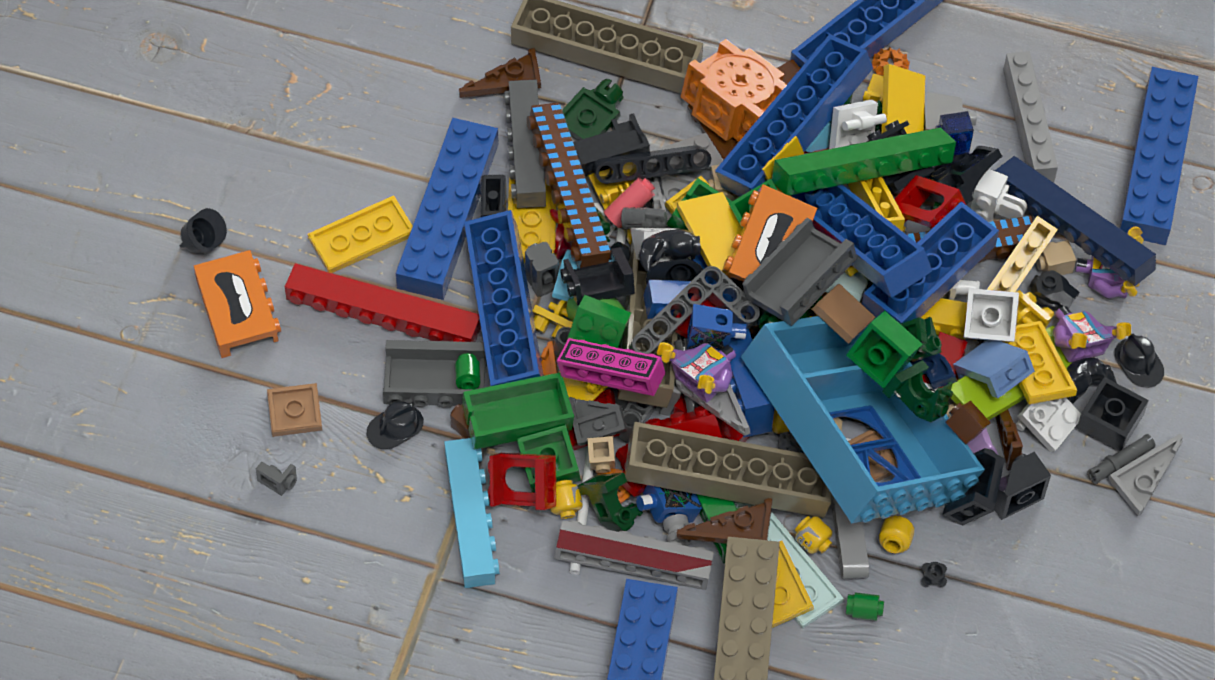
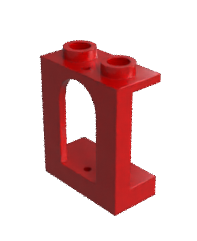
[894,175,966,229]
[488,452,556,510]

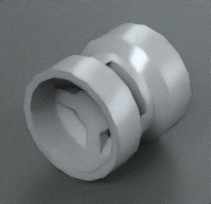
[663,514,693,546]

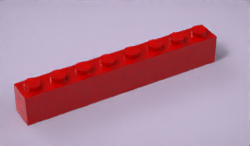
[285,263,481,342]

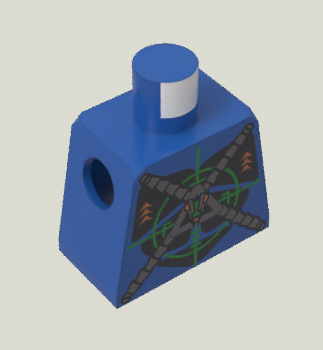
[687,304,746,350]
[636,485,702,523]

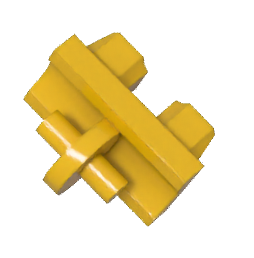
[1016,290,1054,329]
[533,300,573,343]

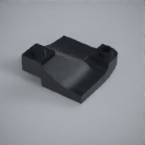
[924,146,1003,206]

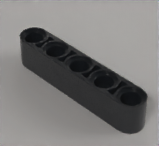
[592,145,711,184]

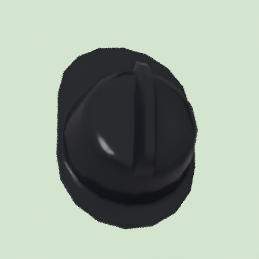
[179,208,227,253]
[646,258,706,284]
[1115,333,1164,388]
[366,401,424,449]

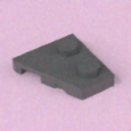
[569,397,628,446]

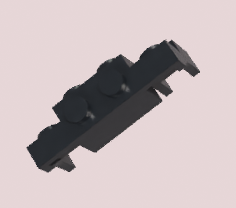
[573,113,650,177]

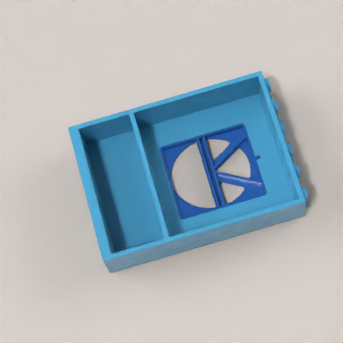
[741,316,985,524]

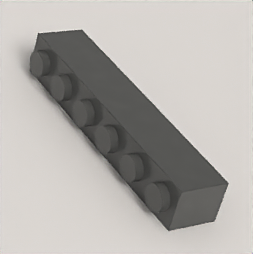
[504,80,546,208]

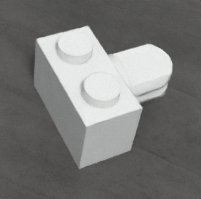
[971,169,1027,222]

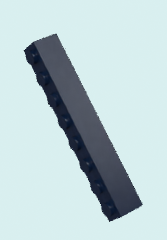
[995,156,1156,286]

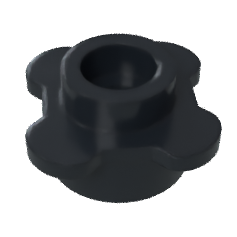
[921,562,947,587]

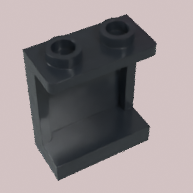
[866,120,934,194]
[560,247,635,306]
[943,448,1005,526]

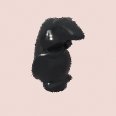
[638,229,701,272]
[1066,358,1116,404]

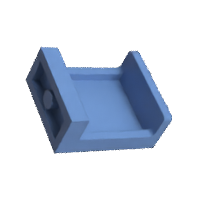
[953,340,1035,398]

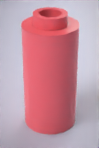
[603,178,655,229]

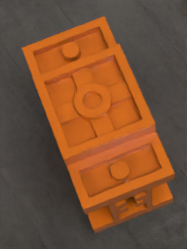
[681,39,787,142]

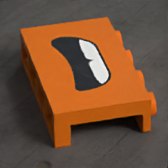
[723,185,817,282]
[193,250,281,358]

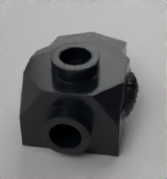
[1029,270,1080,311]

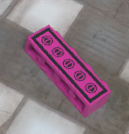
[557,338,665,396]

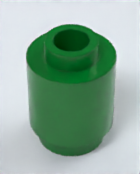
[455,353,481,390]
[846,592,884,621]

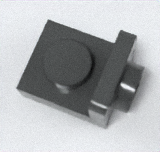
[256,462,297,496]

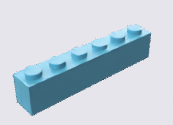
[444,438,500,588]

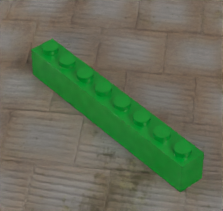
[772,127,956,195]

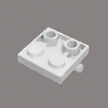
[829,100,887,149]
[1016,398,1081,452]

